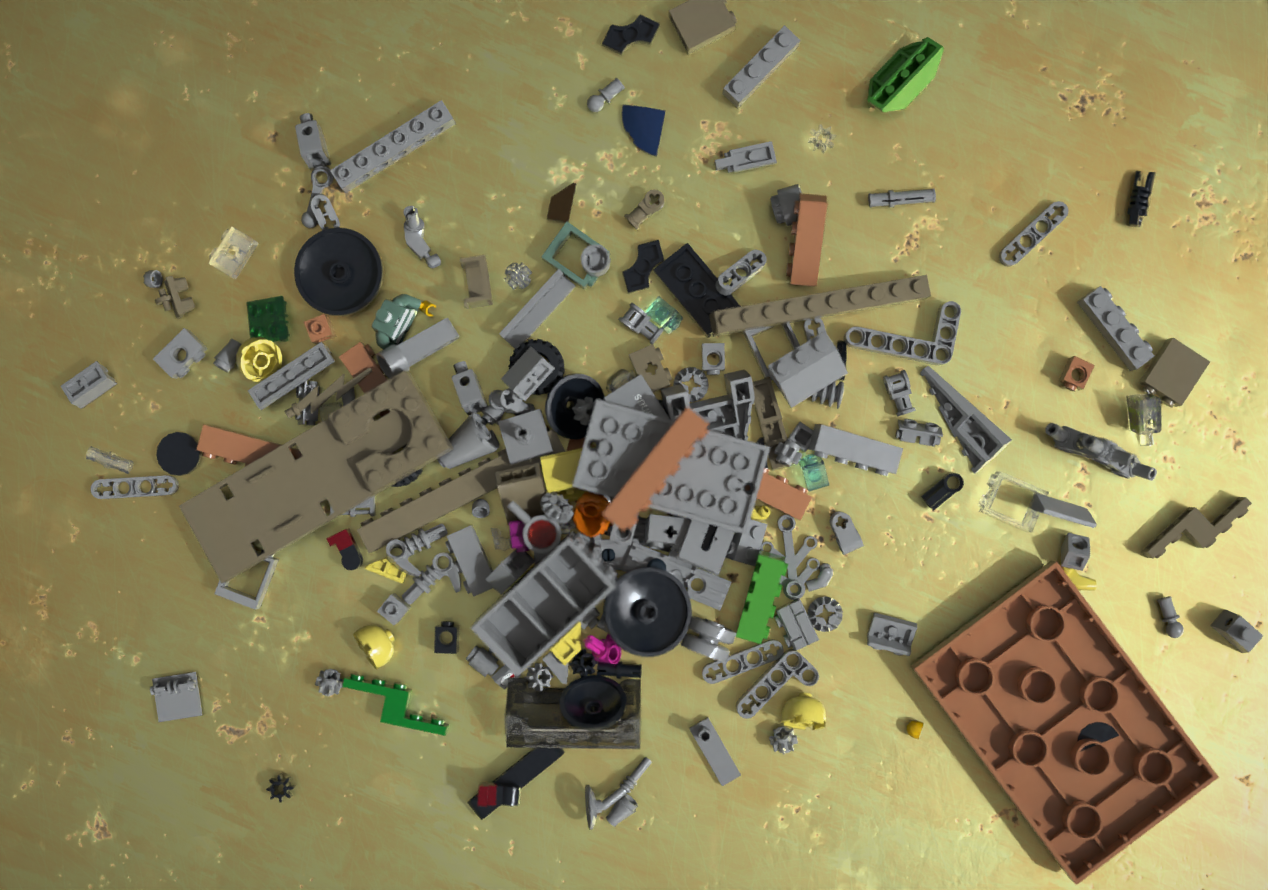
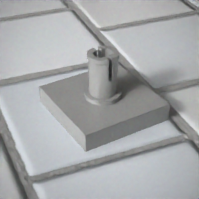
[498,409,553,465]

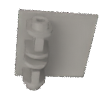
[150,672,203,722]

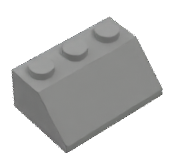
[768,331,848,408]

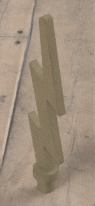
[285,368,372,418]

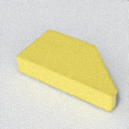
[365,557,407,584]
[549,621,581,665]

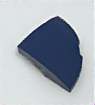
[622,105,666,157]

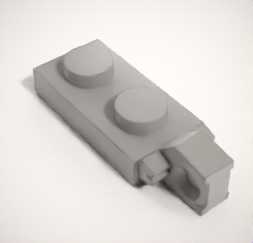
[714,141,777,173]

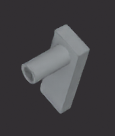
[689,717,741,786]

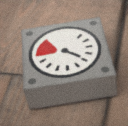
[492,665,521,690]

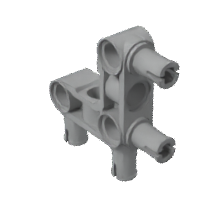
[1045,423,1157,481]

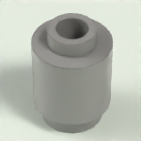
[466,645,499,677]

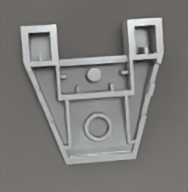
[660,369,755,441]

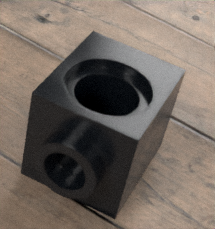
[434,621,459,654]

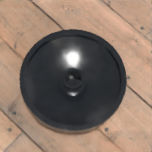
[294,228,383,316]
[603,567,692,657]

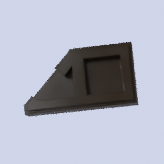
[547,183,577,223]

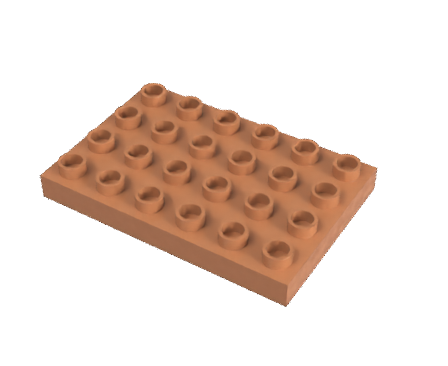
[910,561,1219,885]

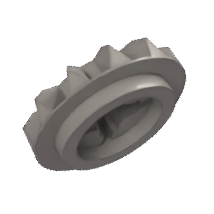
[674,367,708,402]
[541,491,574,523]
[808,597,843,632]

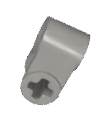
[829,511,864,555]

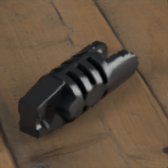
[1127,171,1156,228]

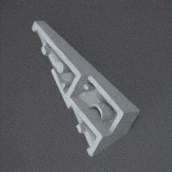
[920,366,1012,474]

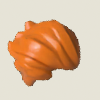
[571,491,613,537]

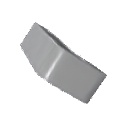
[736,649,819,719]

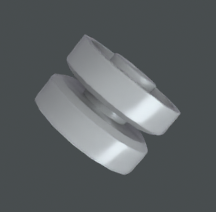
[681,616,737,662]

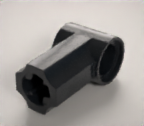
[921,473,964,511]

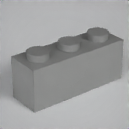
[445,525,493,597]

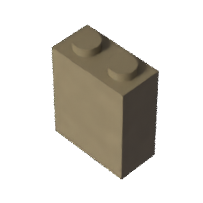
[669,0,737,55]
[1139,338,1210,408]
[495,463,547,523]

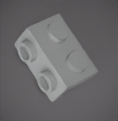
[725,519,767,566]
[867,612,917,656]

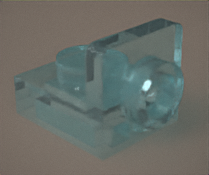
[645,296,683,334]
[799,454,829,491]

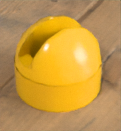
[906,720,924,739]

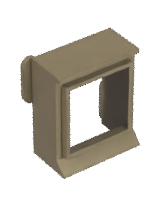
[460,255,493,309]

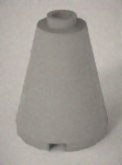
[437,413,499,469]

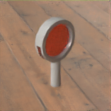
[507,501,561,553]

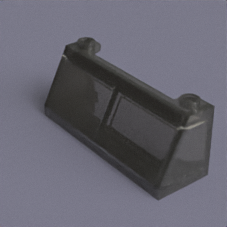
[505,678,641,749]

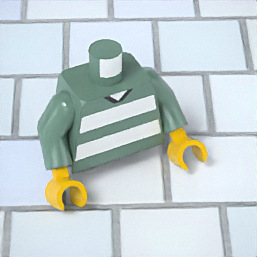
[372,294,436,350]

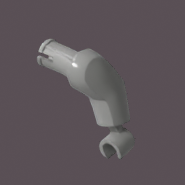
[403,206,441,268]

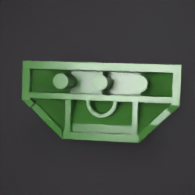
[867,37,944,112]

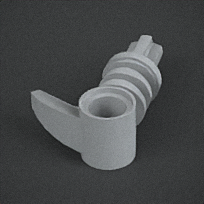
[386,524,447,577]
[402,552,461,605]

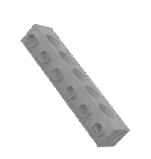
[330,100,456,193]

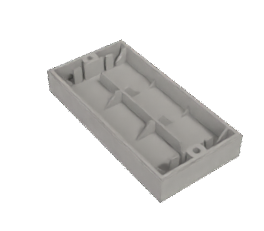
[573,399,770,534]

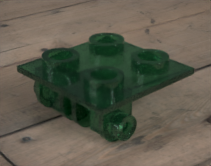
[247,296,290,342]

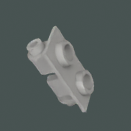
[295,380,320,425]
[896,419,943,447]

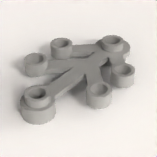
[760,515,820,600]

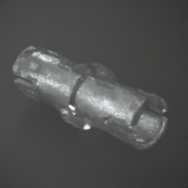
[86,446,133,474]

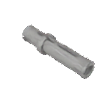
[868,188,936,208]

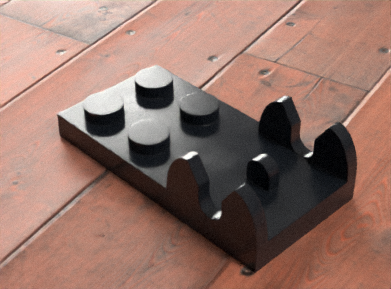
[653,243,741,338]

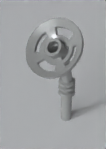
[585,757,652,830]

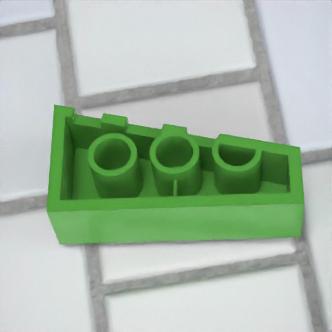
[736,550,788,644]

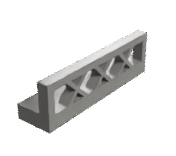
[499,269,576,348]
[248,342,335,410]

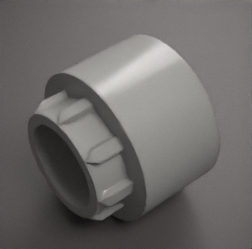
[770,184,802,226]

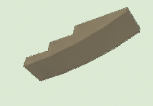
[752,377,794,471]

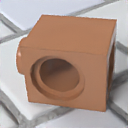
[304,314,337,345]
[1059,356,1095,392]

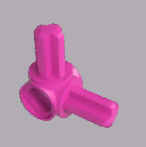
[583,634,621,664]

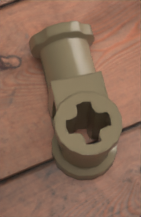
[624,189,664,230]

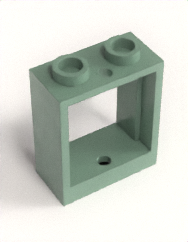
[542,221,611,290]

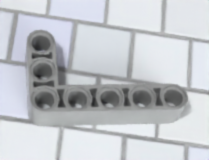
[844,301,961,365]

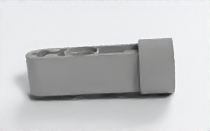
[376,318,460,379]

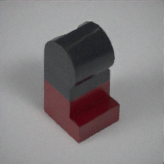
[326,529,363,570]
[478,782,521,806]

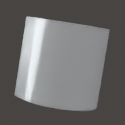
[787,422,813,452]

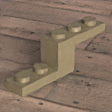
[1141,497,1252,558]

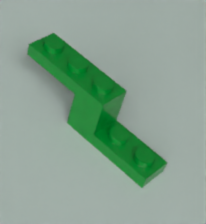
[342,674,449,736]

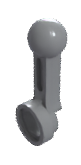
[301,166,334,228]

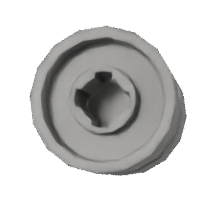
[581,244,610,277]

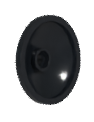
[545,373,605,439]
[560,675,627,731]

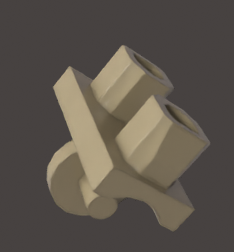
[155,276,195,319]

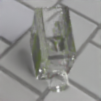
[1126,393,1162,446]

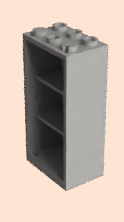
[471,531,618,677]

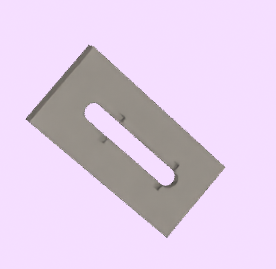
[677,519,735,576]

